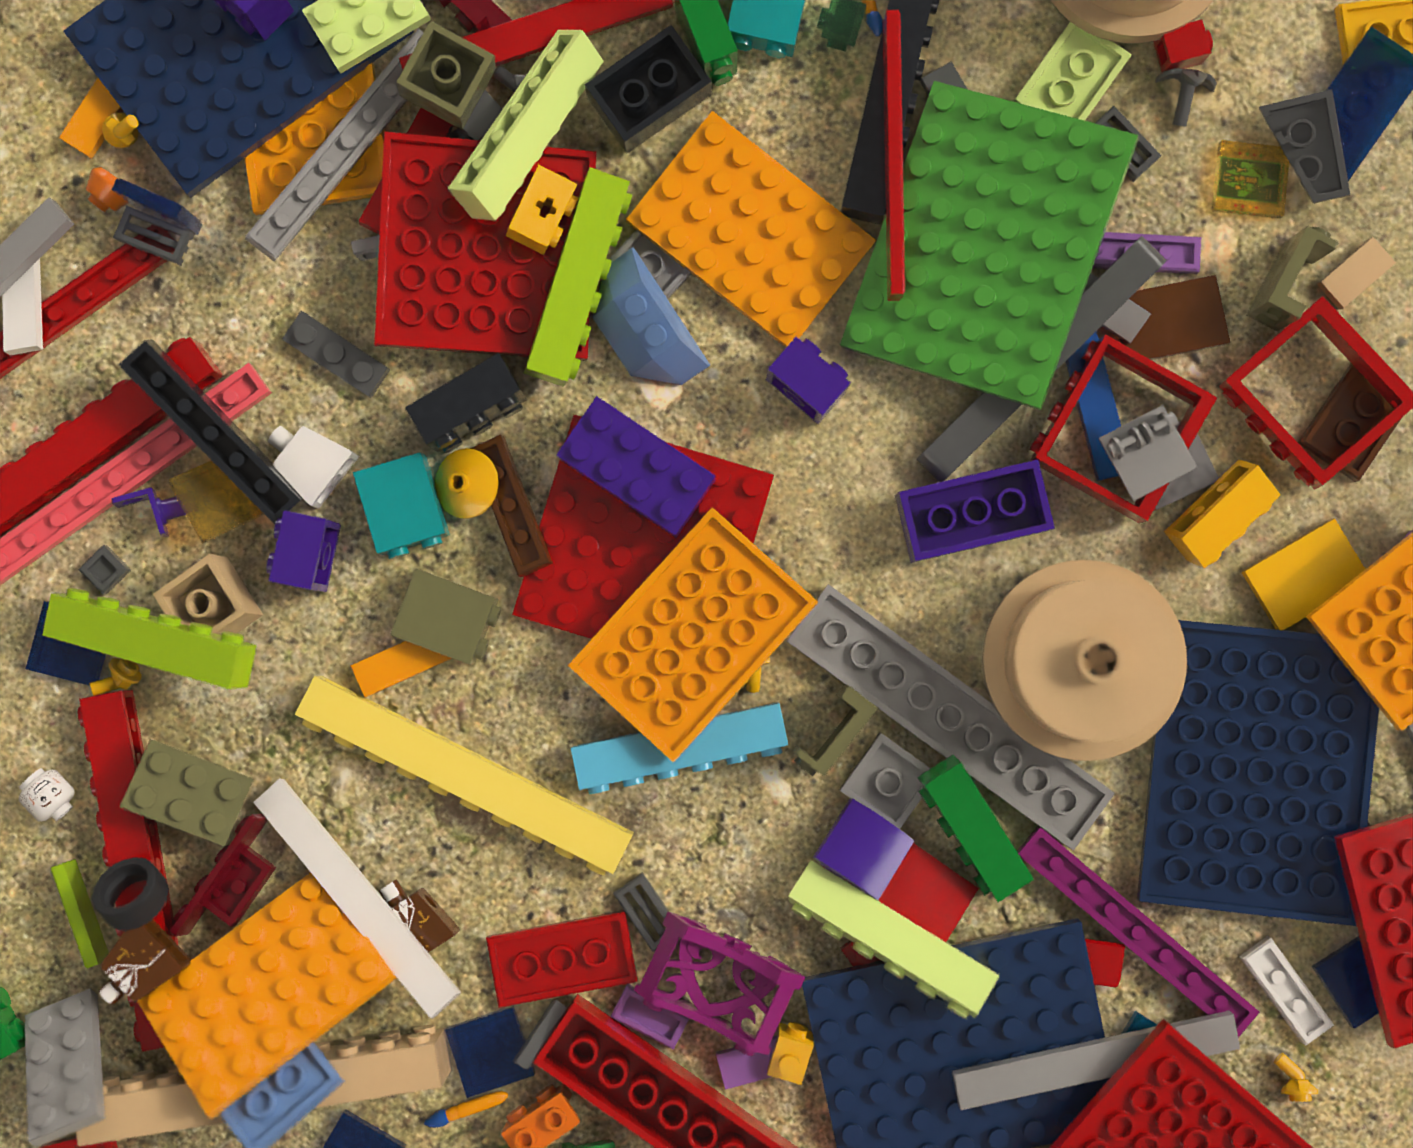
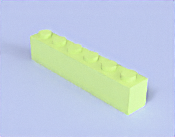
[448,30,604,221]
[788,860,999,1019]

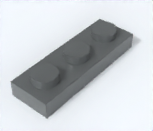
[282,310,390,398]

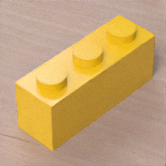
[1164,459,1281,568]

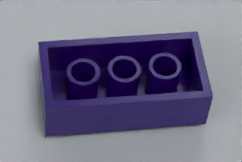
[556,396,716,538]
[895,459,1055,563]

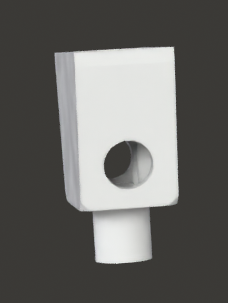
[268,426,359,508]

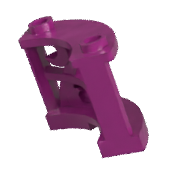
[634,911,805,1056]

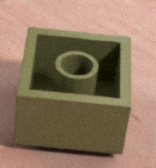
[396,20,496,130]

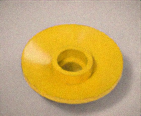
[435,449,498,519]

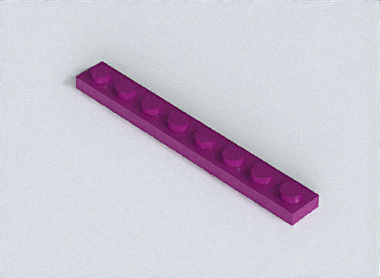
[1017,826,1260,1038]

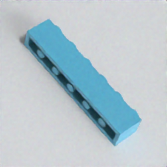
[570,702,788,794]

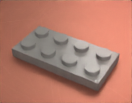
[25,988,105,1148]

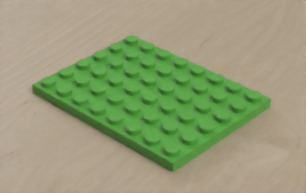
[840,81,1138,410]

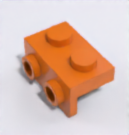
[501,1084,580,1148]

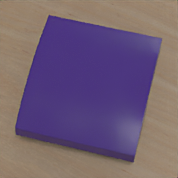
[812,798,915,901]

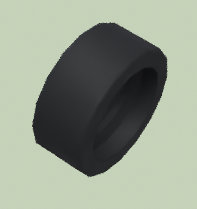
[92,857,169,931]

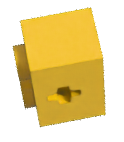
[506,165,579,255]

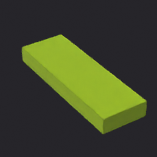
[51,859,109,969]

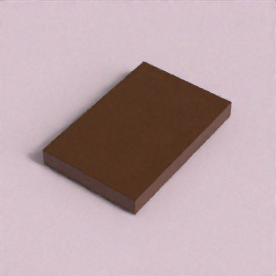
[1120,275,1231,360]
[1298,363,1402,482]

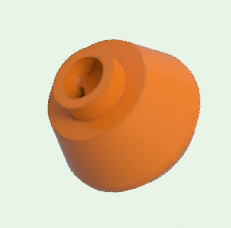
[86,167,133,212]

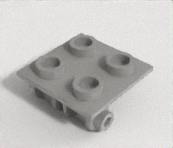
[1099,405,1198,501]

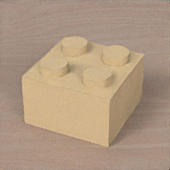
[153,554,263,635]

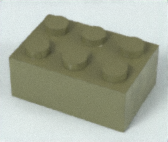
[120,739,254,847]

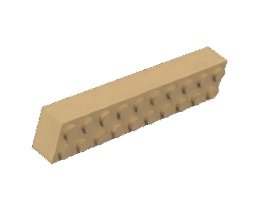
[76,1025,452,1146]

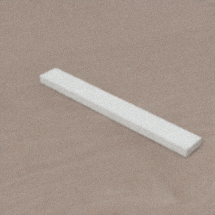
[253,778,461,1018]

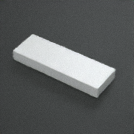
[2,259,43,356]
[1239,936,1334,1046]

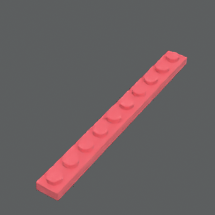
[0,363,272,585]

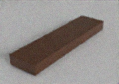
[470,435,553,577]

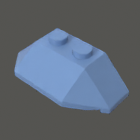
[592,248,710,385]

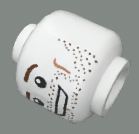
[19,768,75,821]

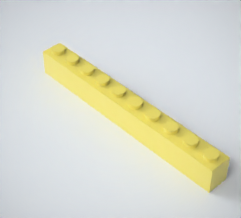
[295,676,634,875]

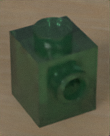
[817,0,867,52]

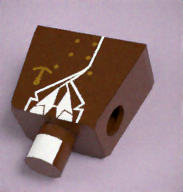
[379,879,460,953]
[99,919,192,1005]

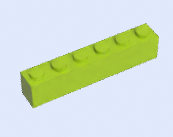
[523,167,632,387]
[42,588,257,689]

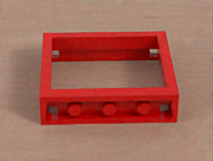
[1219,296,1413,490]
[1029,334,1218,524]

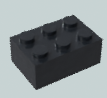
[585,25,712,154]
[405,353,527,453]

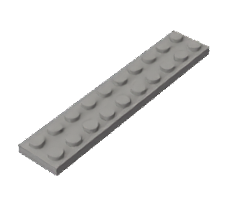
[787,584,1115,851]

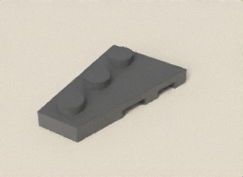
[1259,89,1350,204]

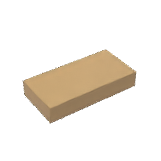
[1317,237,1396,310]

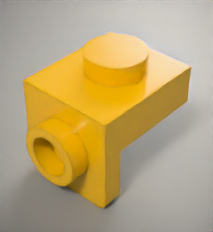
[767,1022,814,1085]

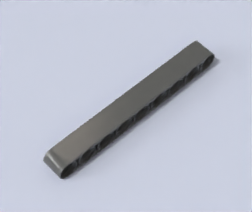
[916,236,1167,482]

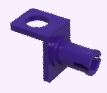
[111,487,199,538]

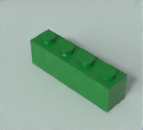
[917,755,1034,903]

